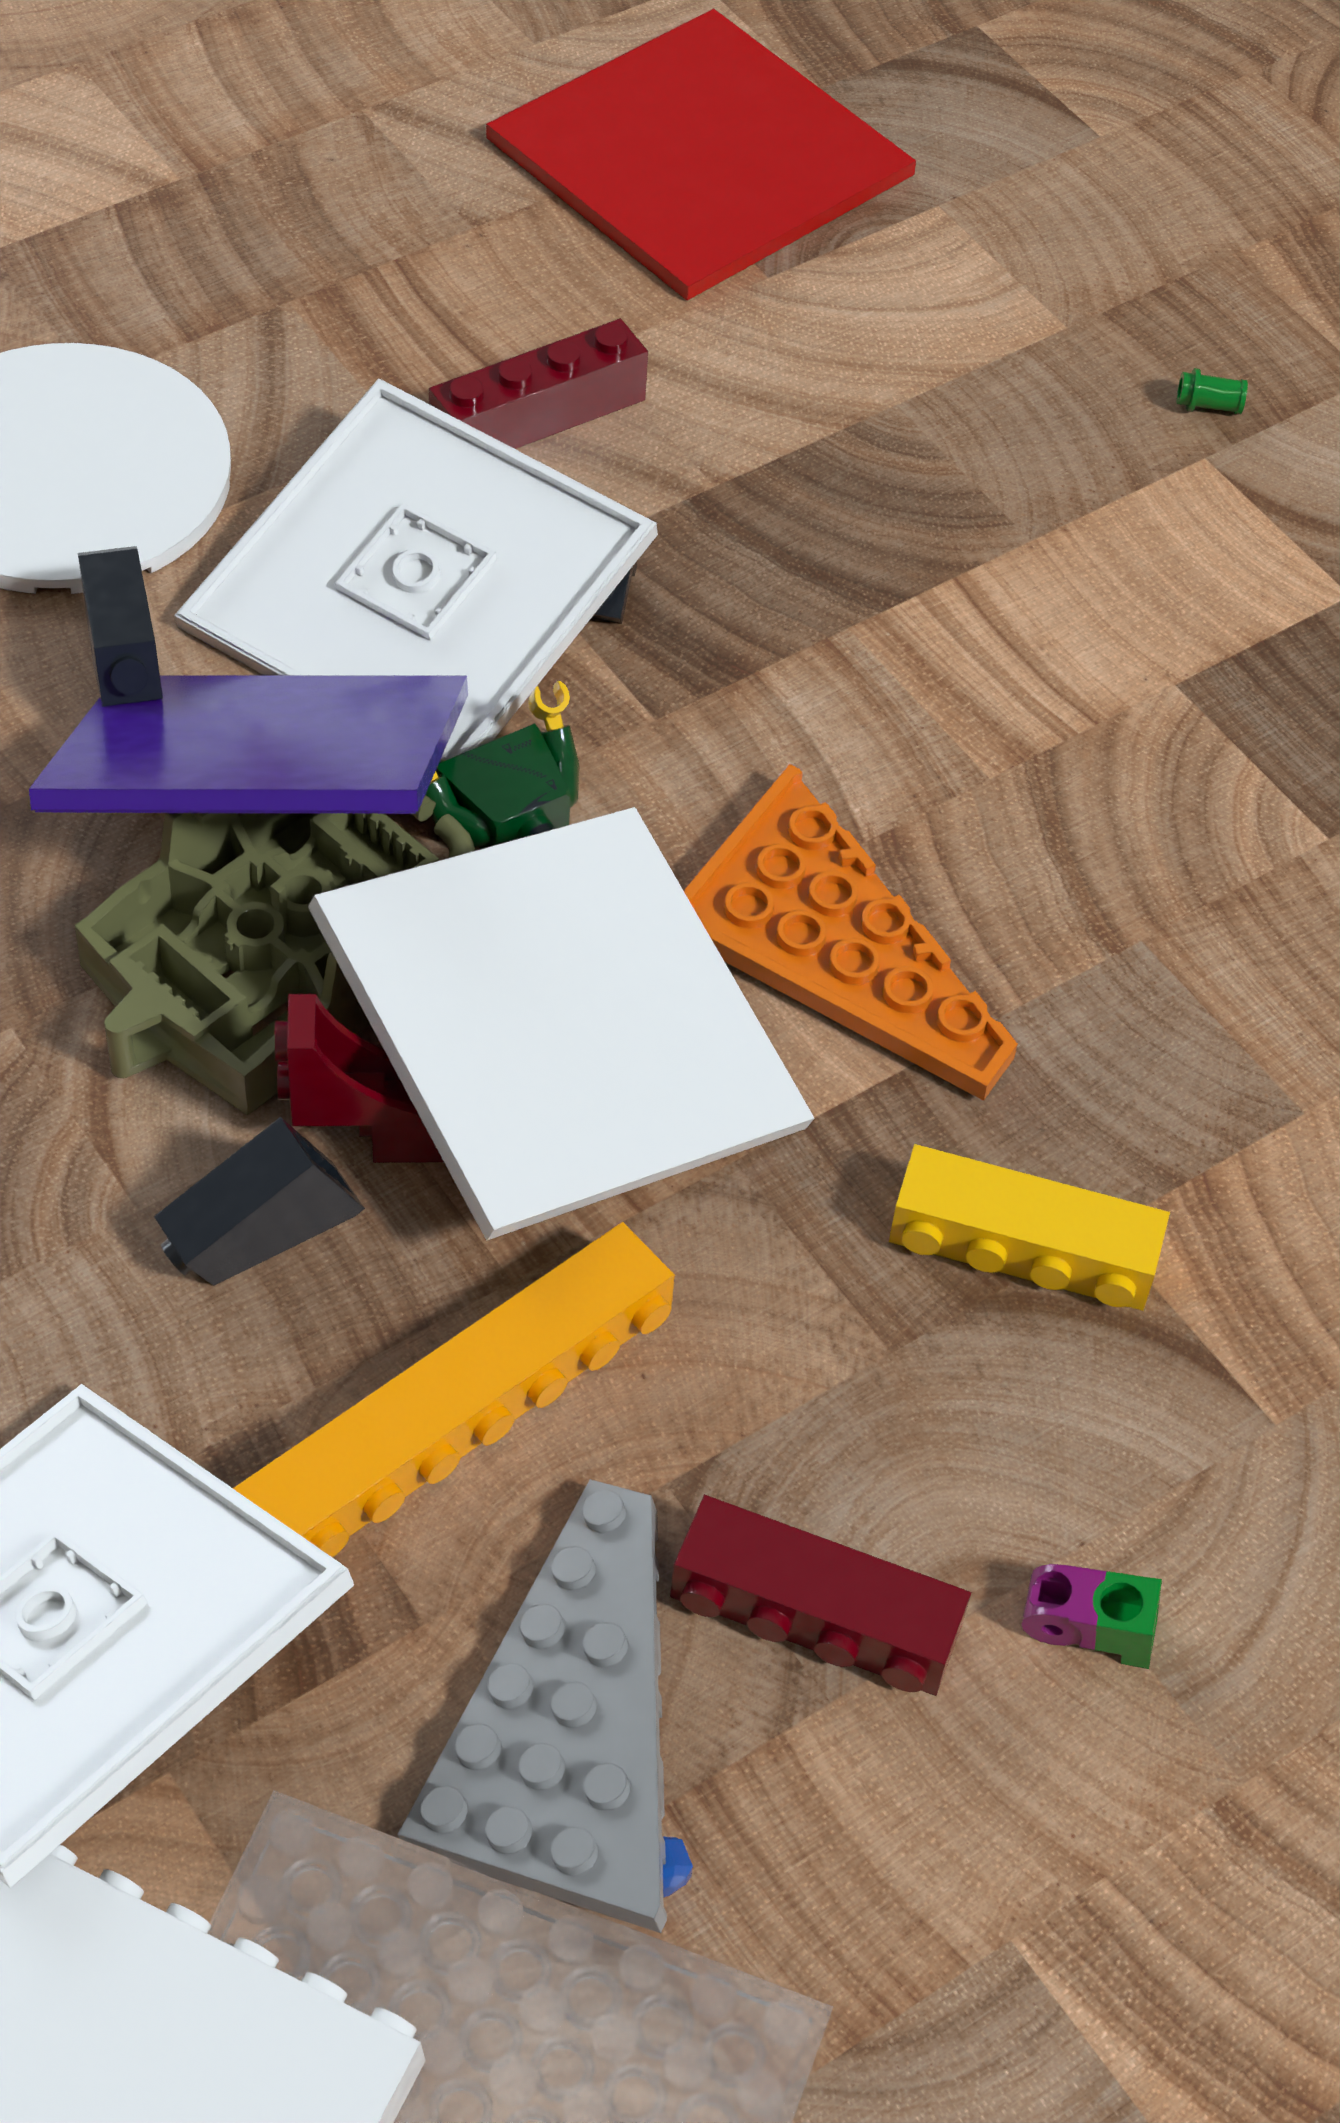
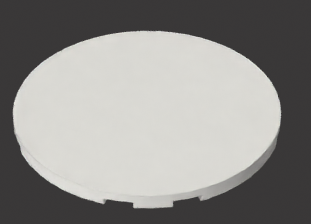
[0,343,231,594]

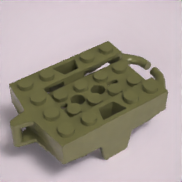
[75,795,475,1115]

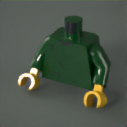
[425,681,580,849]

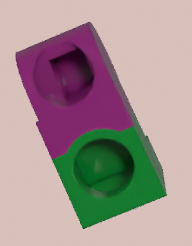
[1021,1564,1162,1669]

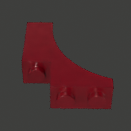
[275,994,444,1163]

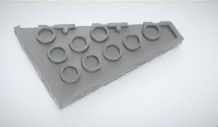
[397,1479,667,1933]

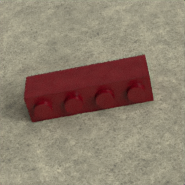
[429,318,648,449]
[670,1494,972,1696]

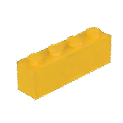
[889,1144,1170,1311]

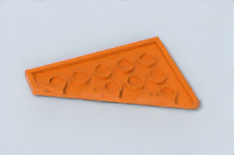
[684,764,1018,1101]

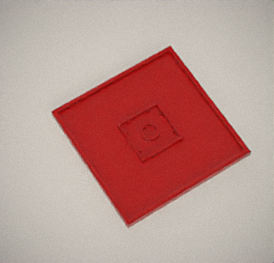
[486,8,916,301]

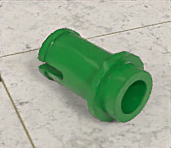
[1176,368,1248,414]

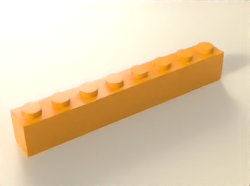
[233,1222,675,1558]

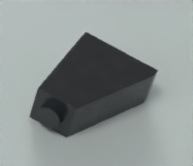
[77,546,163,707]
[154,1117,365,1286]

